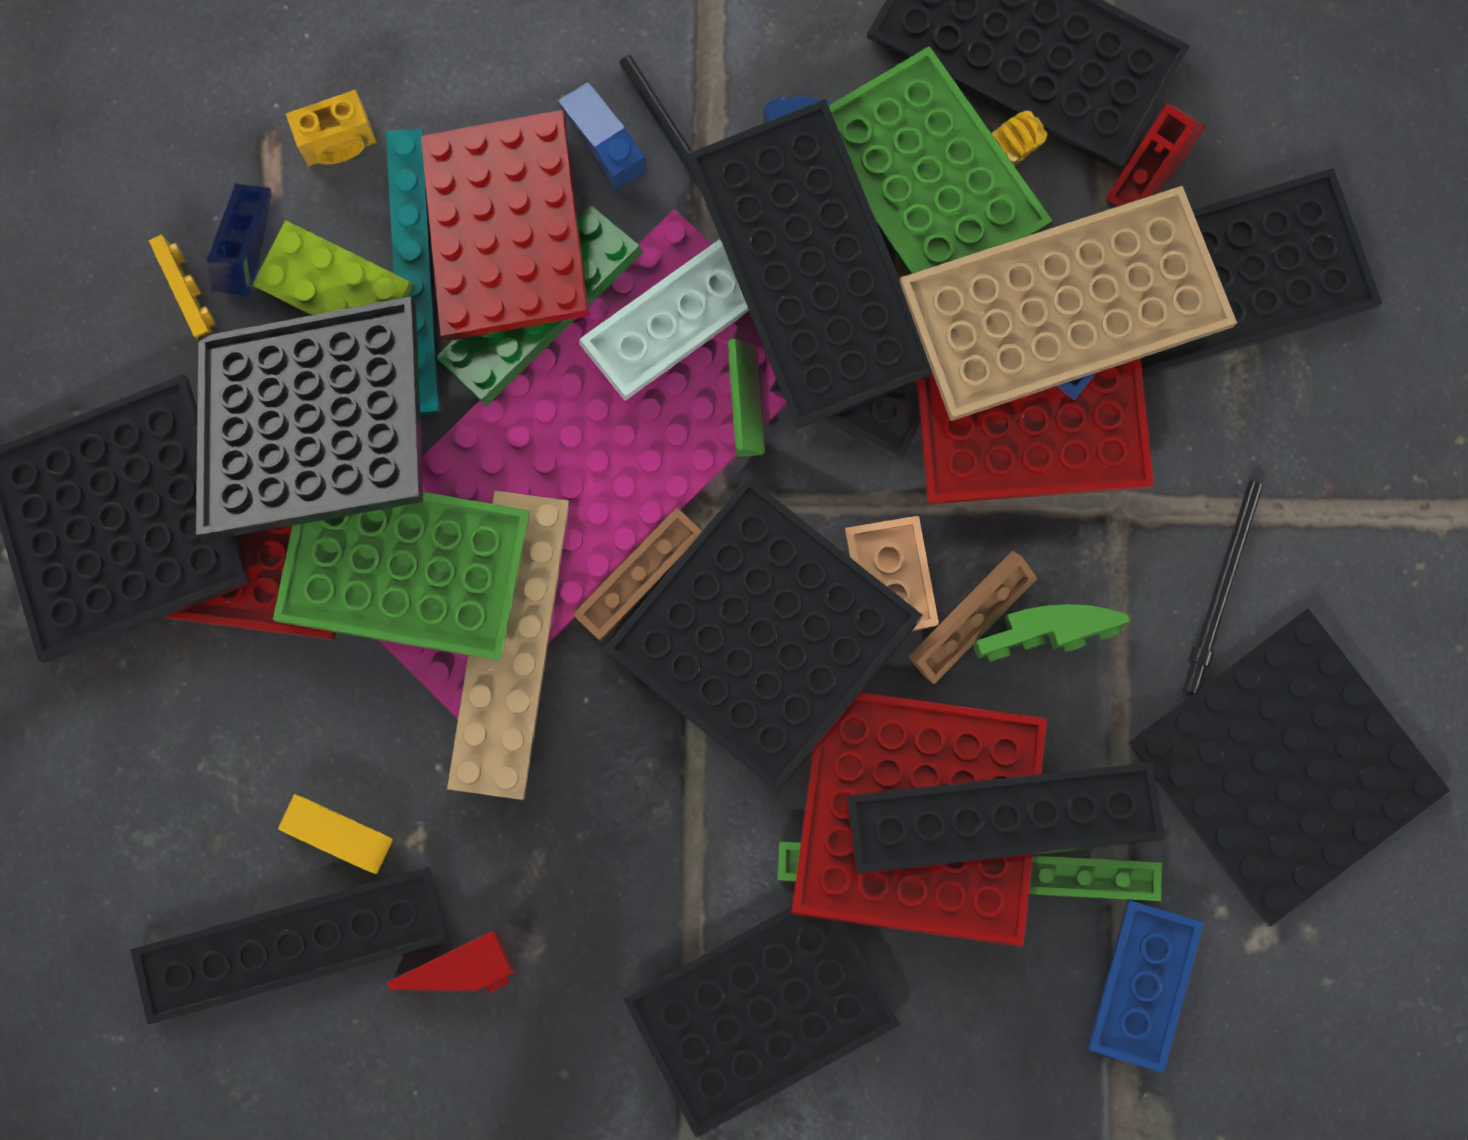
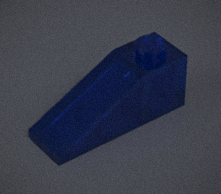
[206,183,272,296]

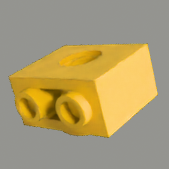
[286,89,377,166]

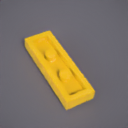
[148,234,216,340]

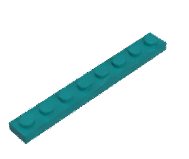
[386,128,440,416]

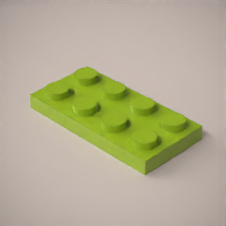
[252,220,414,315]

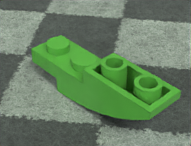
[973,604,1130,662]

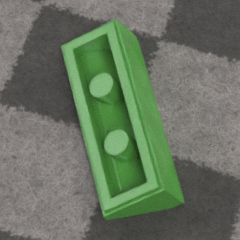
[728,339,765,457]

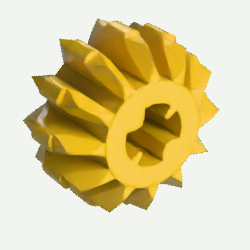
[992,111,1048,165]

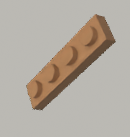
[573,508,702,642]
[908,550,1038,684]

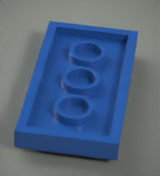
[1087,900,1204,1073]

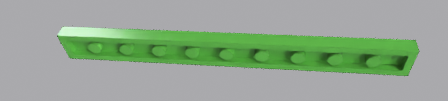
[777,842,1162,902]

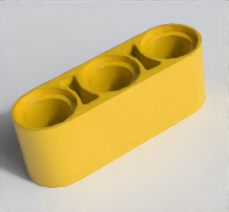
[278,794,393,874]

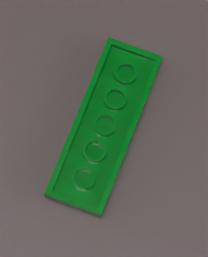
[435,206,643,406]

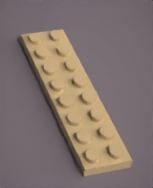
[447,490,570,800]

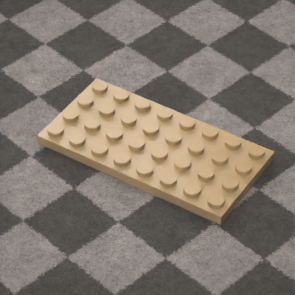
[899,186,1237,421]

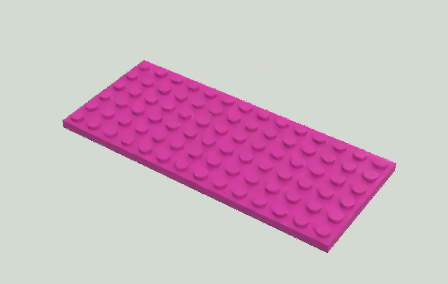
[379,209,787,719]

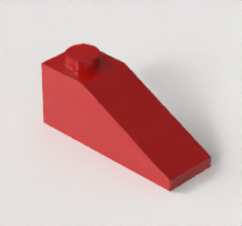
[1106,104,1206,206]
[387,931,516,994]

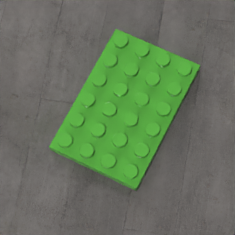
[829,46,1053,275]
[273,492,530,662]

